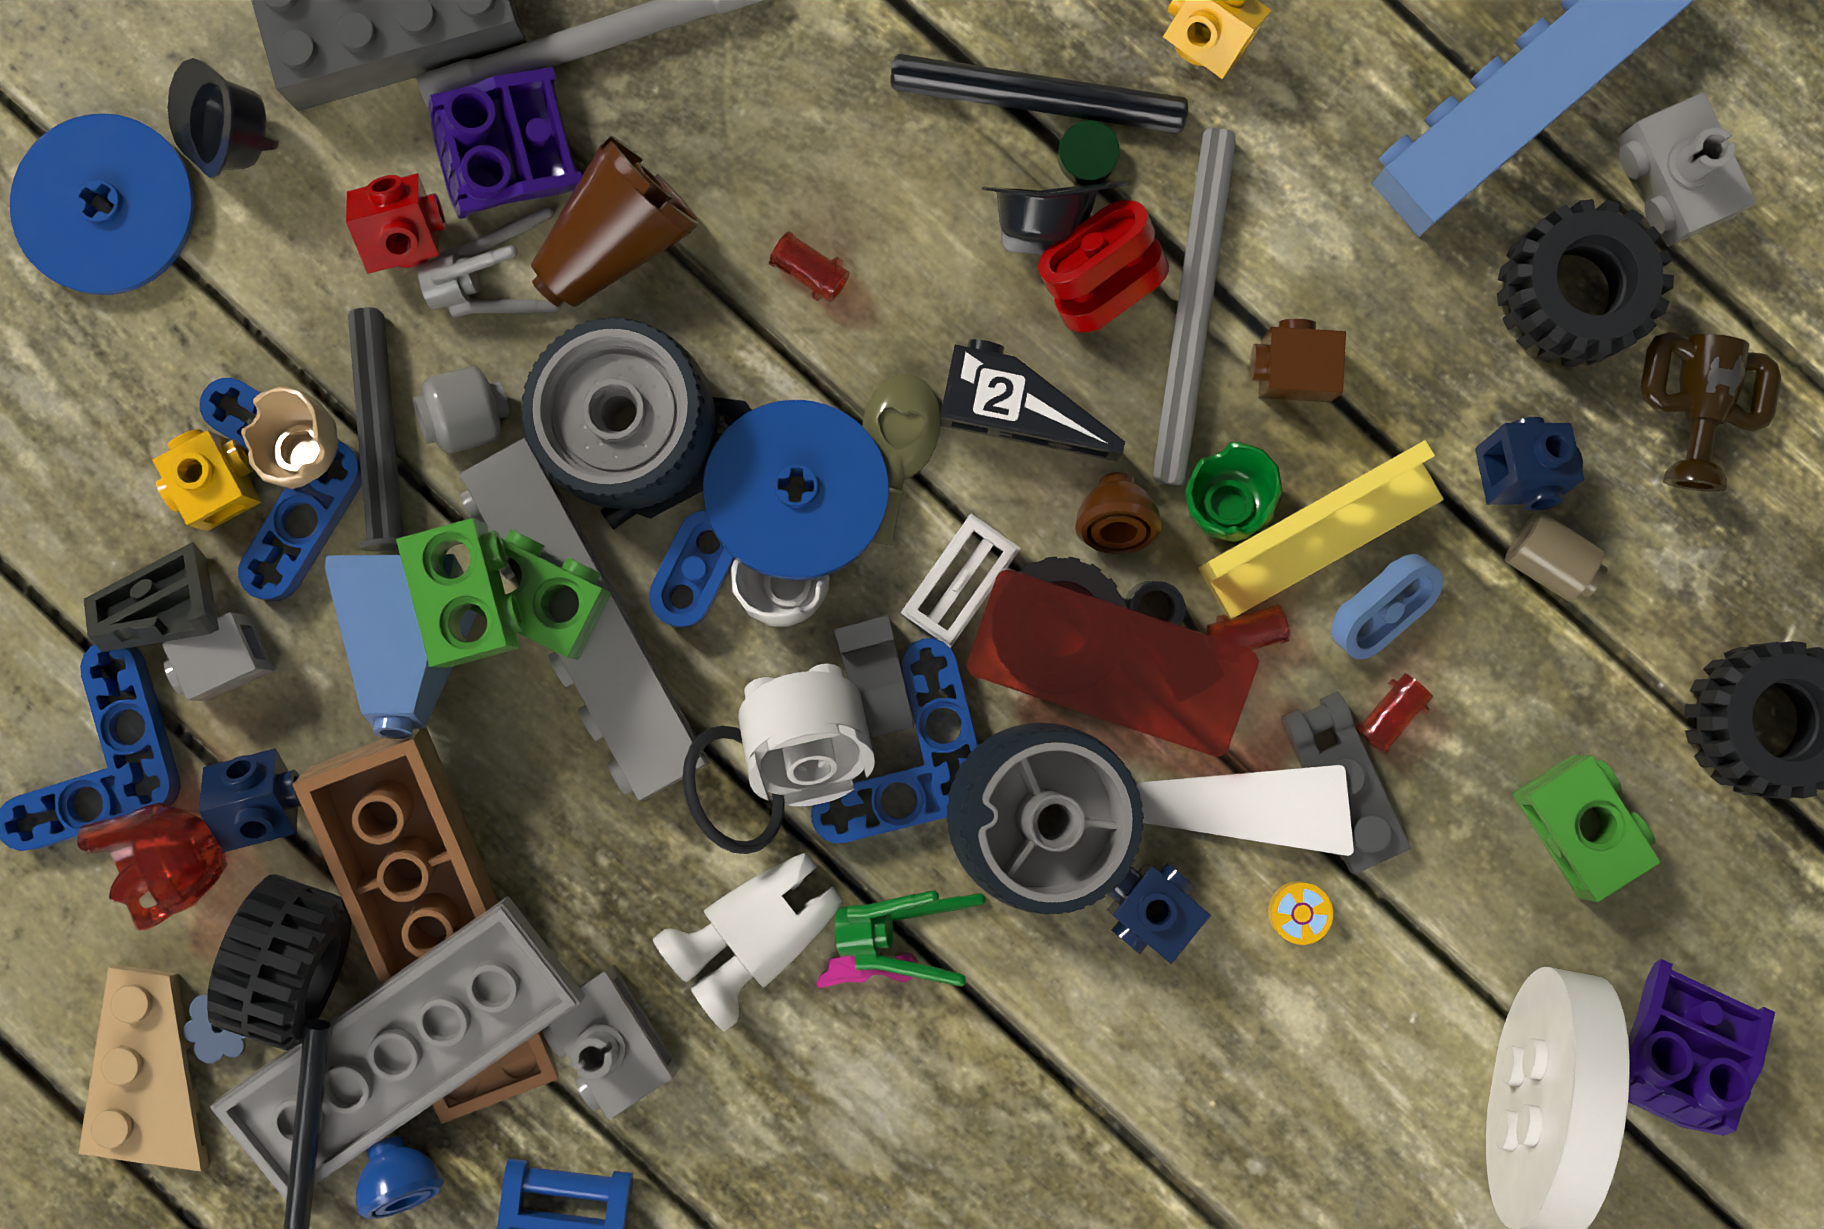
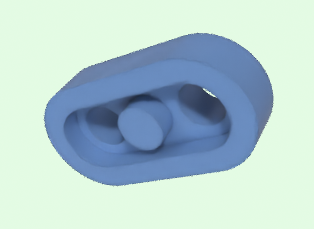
[1331,554,1443,659]

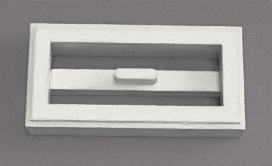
[900,514,1021,648]

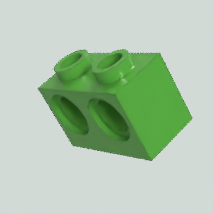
[396,518,524,669]
[470,529,612,660]

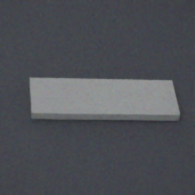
[210,896,585,1200]

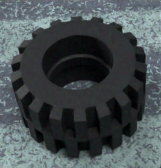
[1497,199,1674,367]
[1684,641,1824,799]
[207,874,352,1051]

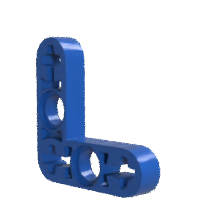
[200,377,362,601]
[811,638,978,843]
[0,645,180,851]

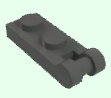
[1281,691,1411,874]

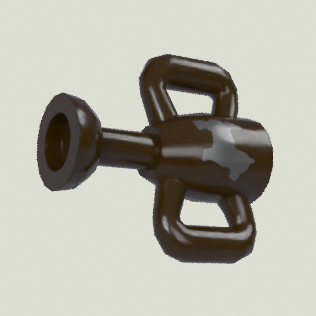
[1640,332,1781,492]

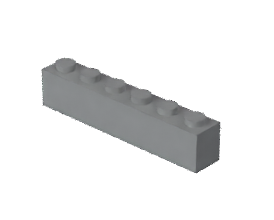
[459,438,710,801]

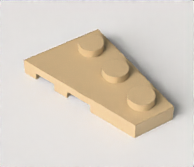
[78,965,209,1171]

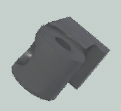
[834,615,914,739]

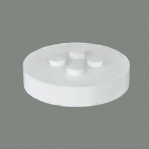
[1486,967,1629,1229]

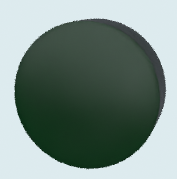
[1058,120,1120,185]

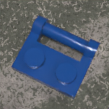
[497,1158,633,1229]

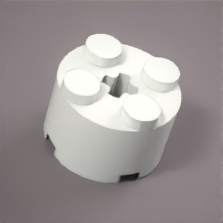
[738,664,875,806]

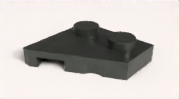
[84,542,219,652]

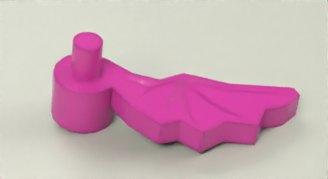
[816,952,919,988]

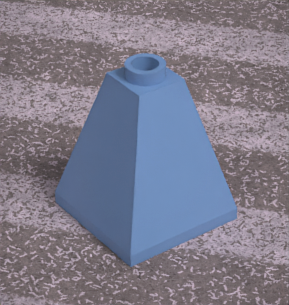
[325,554,478,739]

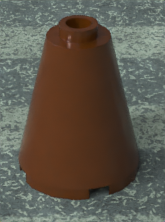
[531,135,699,307]

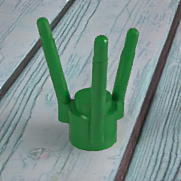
[835,890,986,986]

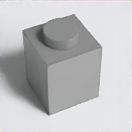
[162,612,275,701]

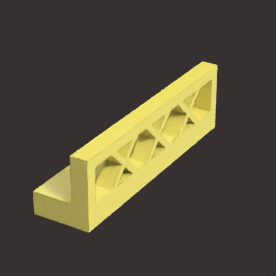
[1198,440,1444,620]

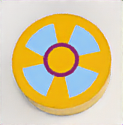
[1268,881,1333,945]

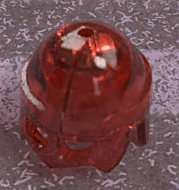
[77,802,228,931]

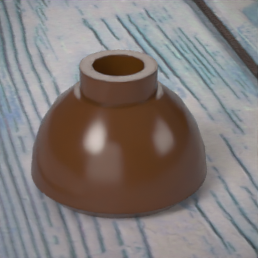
[1075,472,1162,554]

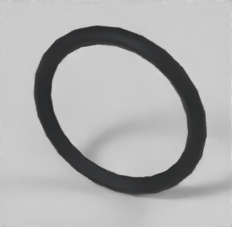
[682,725,785,854]

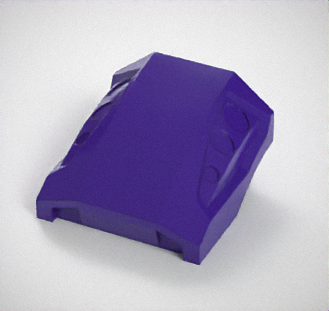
[428,67,582,219]
[1628,959,1775,1136]

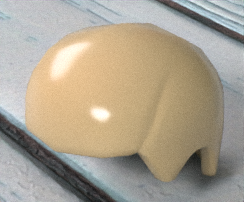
[241,386,338,489]

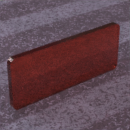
[967,569,1259,757]

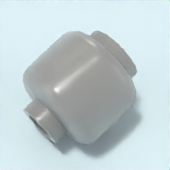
[413,366,510,453]

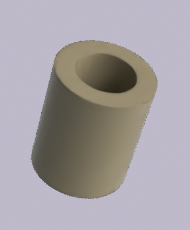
[1505,510,1608,602]

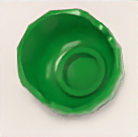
[1185,442,1283,542]

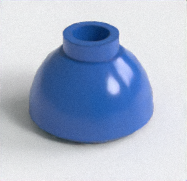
[356,1136,444,1219]

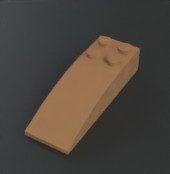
[292,727,559,1124]

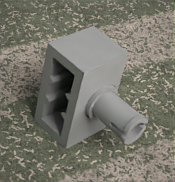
[1617,92,1757,247]
[542,965,680,1120]

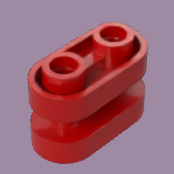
[1038,200,1169,333]

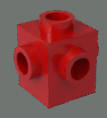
[345,173,447,274]

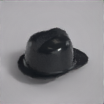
[167,58,279,178]
[982,181,1130,254]

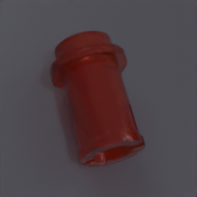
[768,231,850,303]
[1206,604,1290,662]
[1356,673,1433,754]

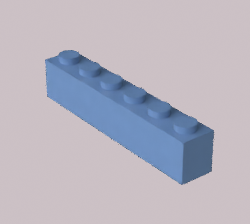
[1371,0,1694,237]

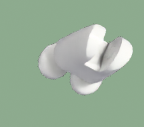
[653,852,844,1032]

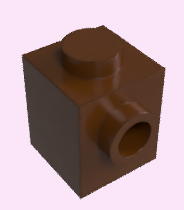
[1250,319,1346,402]

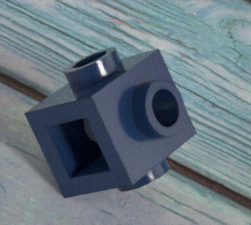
[1475,417,1585,511]
[198,748,301,852]
[1107,862,1211,964]

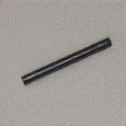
[284,1019,331,1229]

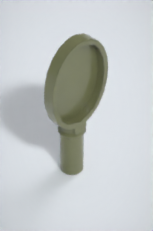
[862,374,940,545]

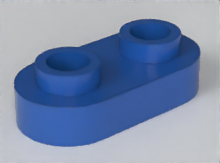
[649,510,735,628]

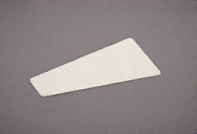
[1136,765,1354,856]

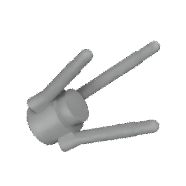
[417,207,561,318]

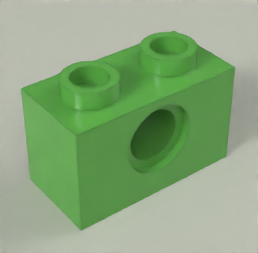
[1511,755,1661,903]

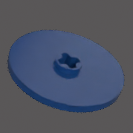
[10,113,195,295]
[703,400,889,580]

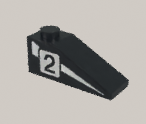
[939,339,1125,462]

